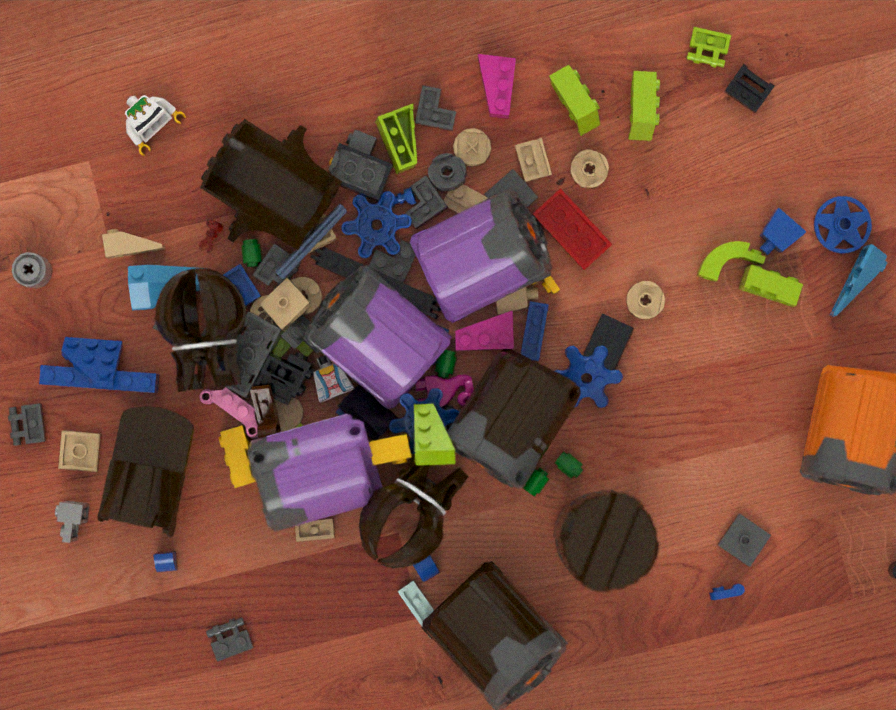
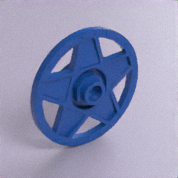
[814,196,872,254]

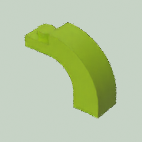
[697,241,766,282]

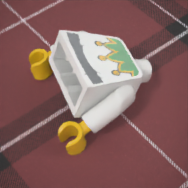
[125,95,186,156]

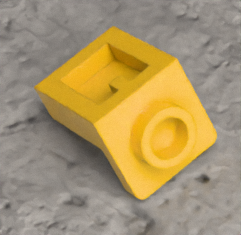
[532,276,560,295]

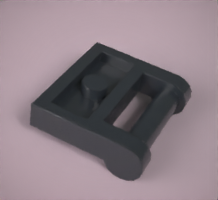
[724,64,775,113]

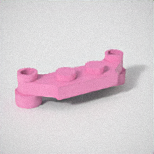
[199,387,258,439]

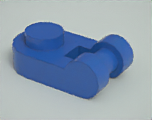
[709,584,745,601]

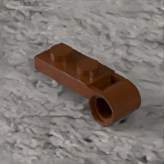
[250,385,281,438]

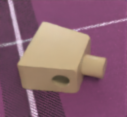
[496,287,538,315]

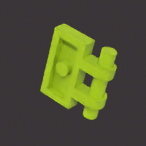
[686,27,731,68]

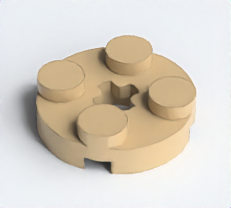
[570,149,609,188]
[291,277,322,316]
[626,281,665,319]

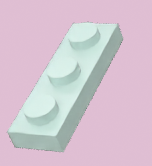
[398,580,434,639]

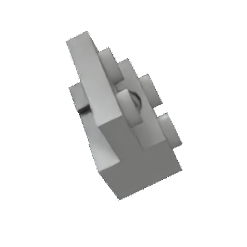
[55,501,90,543]

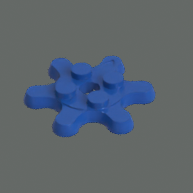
[341,191,412,258]
[555,346,623,408]
[389,388,459,454]

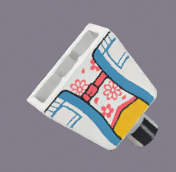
[313,356,354,403]

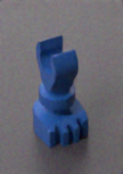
[392,187,417,208]

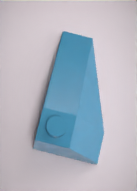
[829,244,887,317]
[128,265,200,311]

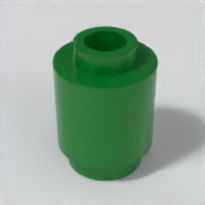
[241,239,262,267]
[434,350,457,379]
[554,451,583,479]
[523,467,549,497]

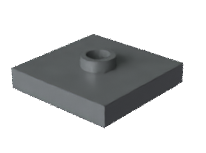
[484,169,538,207]
[717,514,771,567]

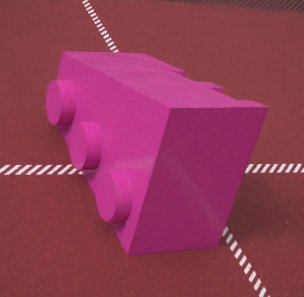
[477,54,516,119]
[455,310,514,351]

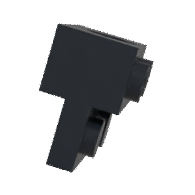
[255,353,304,406]

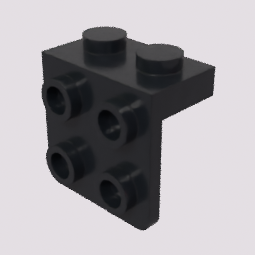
[287,352,315,399]

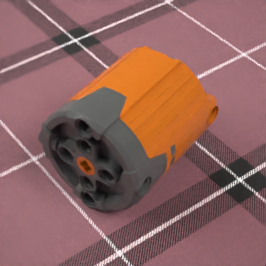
[800,365,896,496]

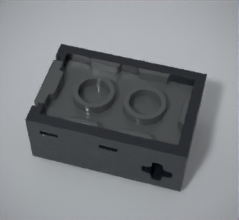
[328,143,393,202]

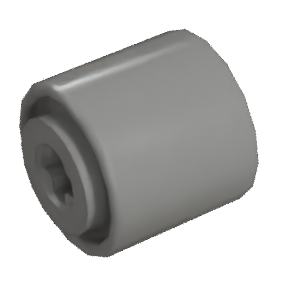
[12,252,52,289]

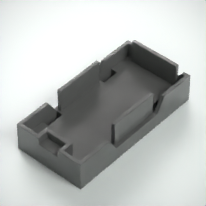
[218,312,284,398]

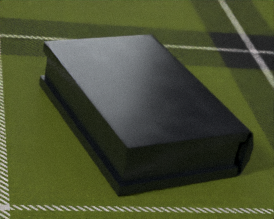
[583,314,634,370]
[338,385,398,441]

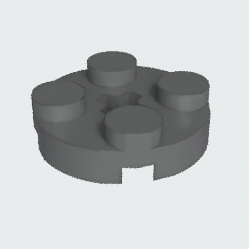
[428,153,467,192]

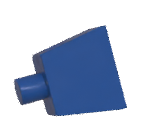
[759,208,806,256]

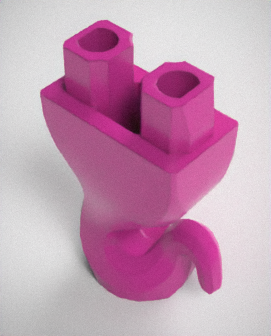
[415,375,474,408]

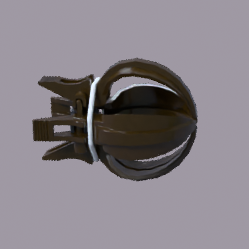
[155,268,246,392]
[359,456,469,568]

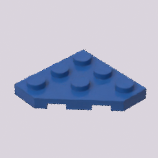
[61,337,123,388]

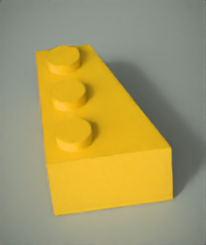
[218,425,256,488]
[369,434,411,465]

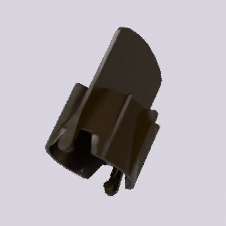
[98,406,194,537]

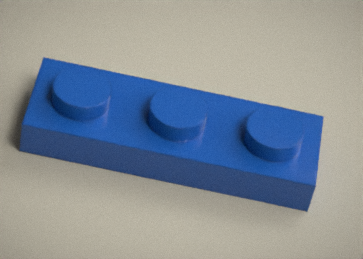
[521,301,549,361]

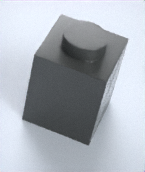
[346,129,377,155]

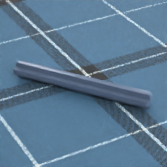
[276,204,347,279]

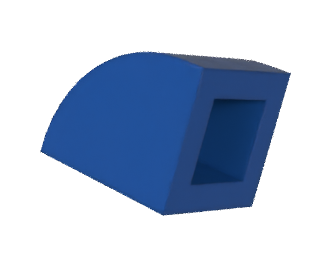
[153,551,177,572]
[413,555,440,582]

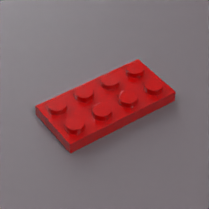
[532,188,612,271]

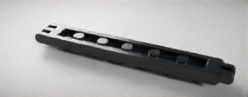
[310,247,441,319]

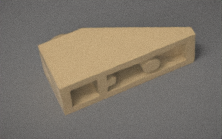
[102,229,165,259]

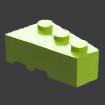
[549,65,600,136]
[629,71,660,141]
[375,104,417,174]
[739,264,803,307]
[414,404,455,465]

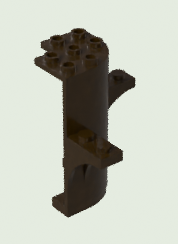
[200,119,343,250]

